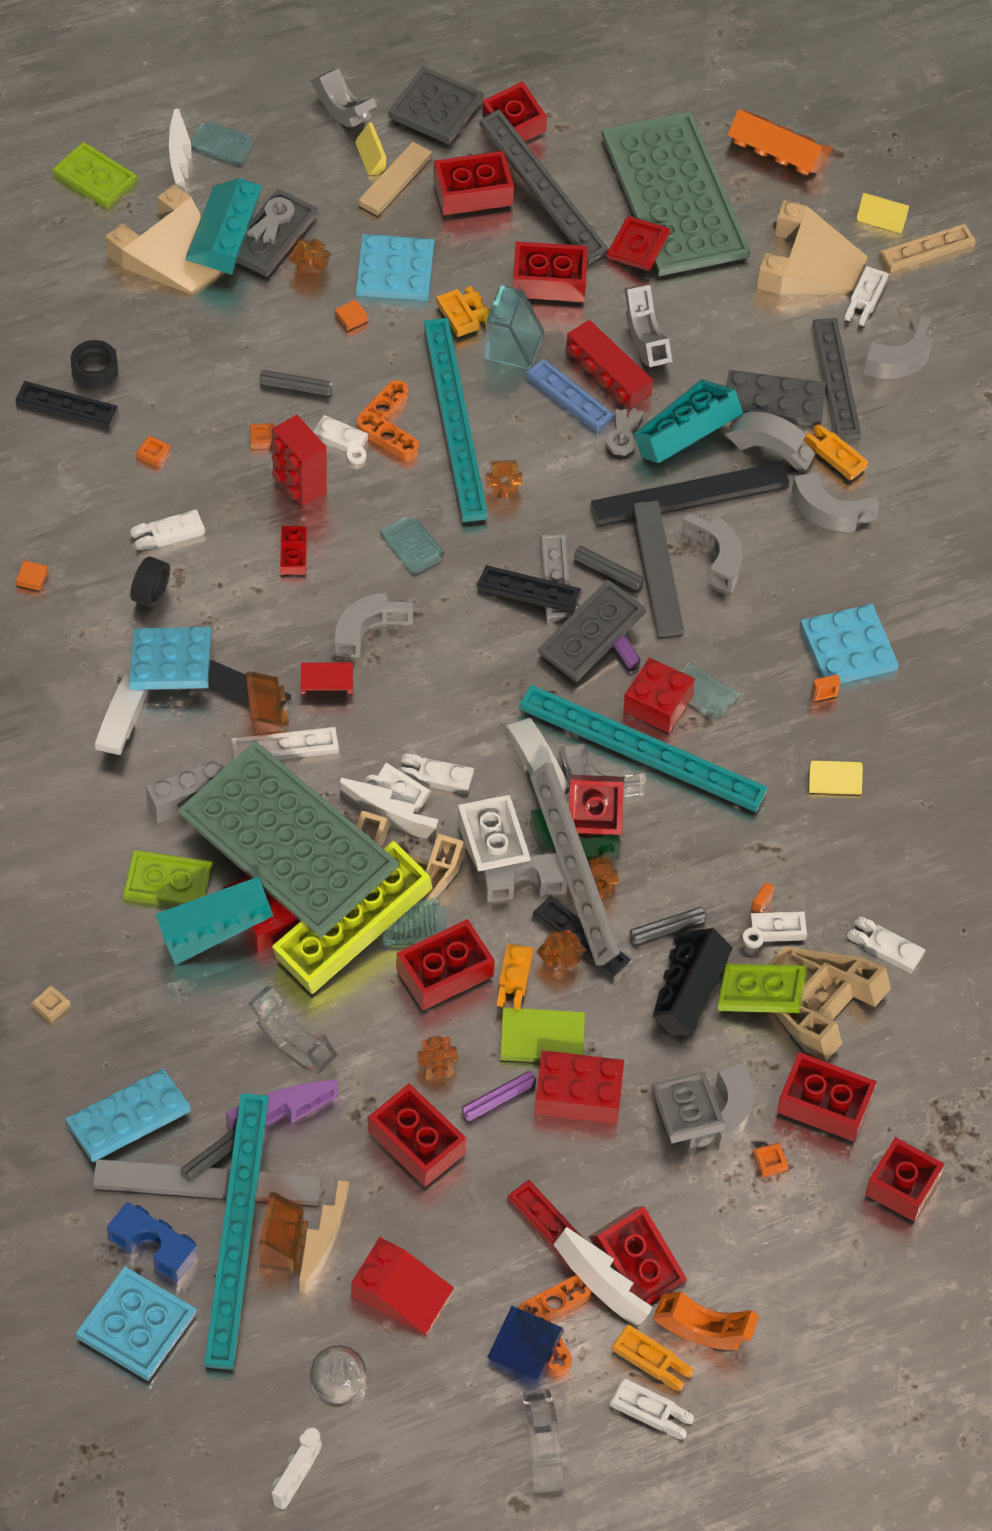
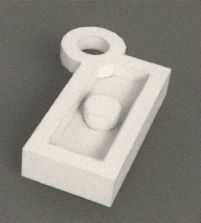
[313,415,368,465]
[363,763,432,813]
[742,912,807,949]

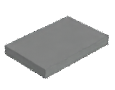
[651,1071,726,1144]

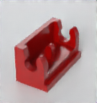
[301,662,353,694]

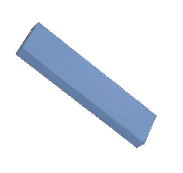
[526,358,614,433]

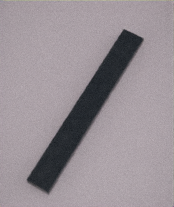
[590,462,789,525]

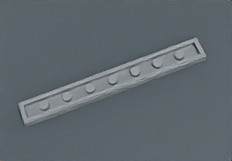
[530,763,620,966]
[93,1159,321,1206]

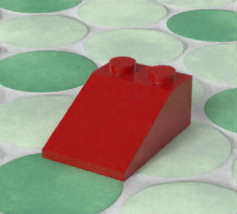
[222,876,300,952]
[588,1206,687,1304]
[351,1237,454,1335]

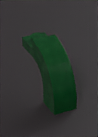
[530,809,621,870]

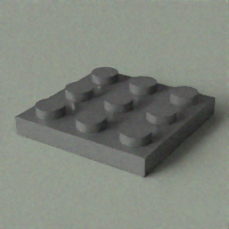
[388,66,484,145]

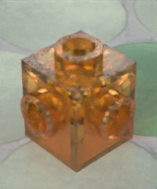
[288,238,331,275]
[486,460,523,498]
[587,857,619,900]
[536,930,586,972]
[417,1036,458,1080]

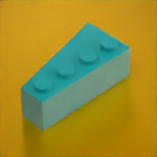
[634,379,743,463]
[156,877,273,965]

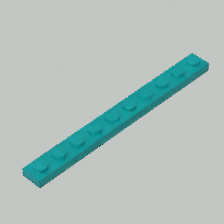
[424,318,488,522]
[519,685,768,812]
[204,1093,269,1370]

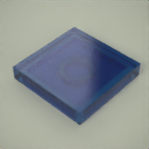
[487,1306,564,1382]

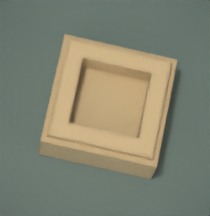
[31,985,71,1023]

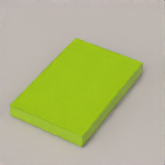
[52,141,138,209]
[123,850,213,907]
[718,963,807,1013]
[500,1007,585,1063]

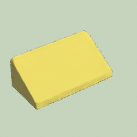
[355,122,386,176]
[857,193,909,233]
[808,761,863,795]

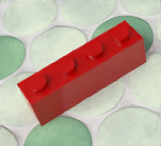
[566,319,654,410]

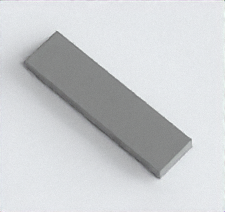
[540,534,572,623]

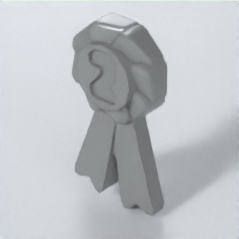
[247,197,294,244]
[606,408,644,456]

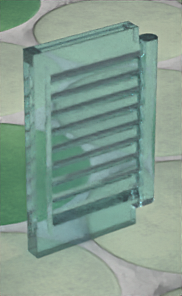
[191,121,253,166]
[380,517,445,575]
[682,662,741,720]
[382,899,447,947]

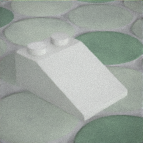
[458,794,530,871]

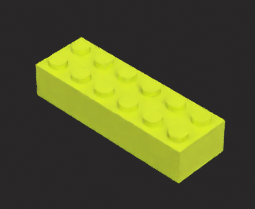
[272,840,433,994]

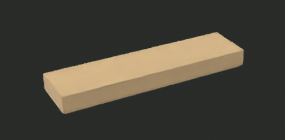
[358,142,432,216]
[879,223,976,273]

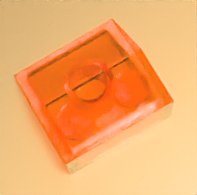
[246,672,289,736]
[259,1192,309,1273]

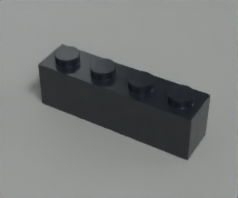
[652,928,733,1036]

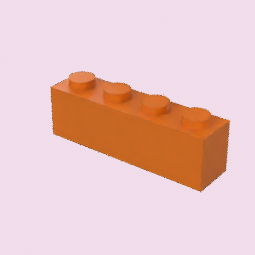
[728,109,833,175]

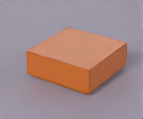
[335,299,368,331]
[249,423,275,450]
[136,435,171,467]
[16,560,49,591]
[811,674,841,701]
[750,882,775,913]
[752,1142,789,1178]

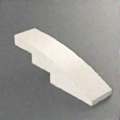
[169,108,192,191]
[95,673,148,755]
[506,718,570,795]
[340,777,439,842]
[554,1227,653,1328]

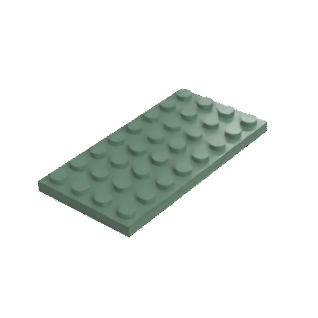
[601,111,751,276]
[177,740,399,939]

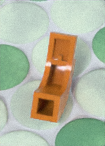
[653,1291,759,1350]

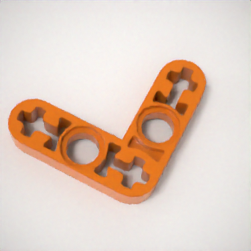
[357,380,419,461]
[516,1275,591,1377]

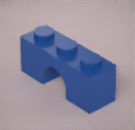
[107,1201,197,1283]

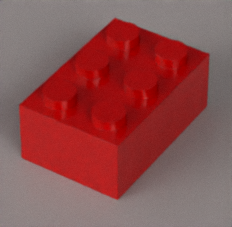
[433,151,514,215]
[512,241,588,302]
[271,414,327,507]
[396,919,495,1011]
[534,1050,624,1124]
[777,1052,877,1142]
[368,1083,467,1187]

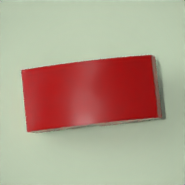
[280,526,307,575]

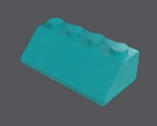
[186,178,262,275]

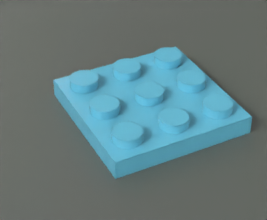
[356,234,434,301]
[800,603,899,684]
[129,627,212,690]
[75,1267,197,1381]

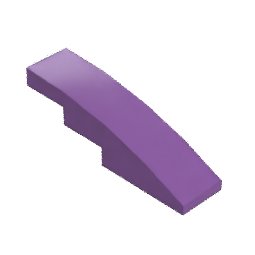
[226,1079,339,1131]

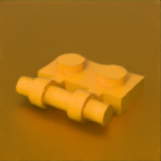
[436,286,495,337]

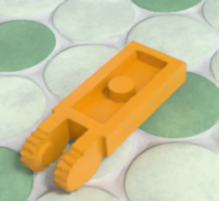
[803,424,869,481]
[497,943,534,1010]
[611,1324,693,1392]

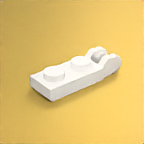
[845,266,889,326]
[130,509,205,551]
[399,754,474,795]
[847,916,925,974]
[610,1378,695,1440]
[271,1427,322,1510]

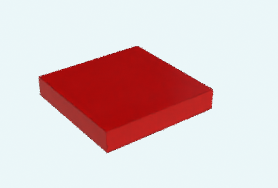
[606,216,670,271]

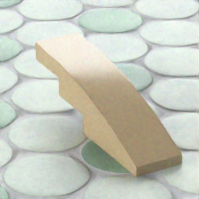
[299,1180,349,1293]

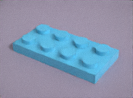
[65,1068,191,1162]

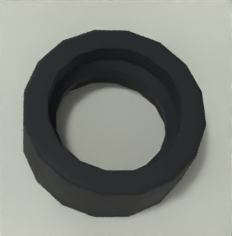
[70,340,118,388]
[130,556,170,608]

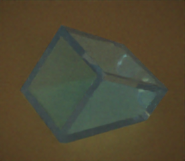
[484,285,545,370]

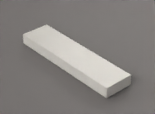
[231,727,339,760]

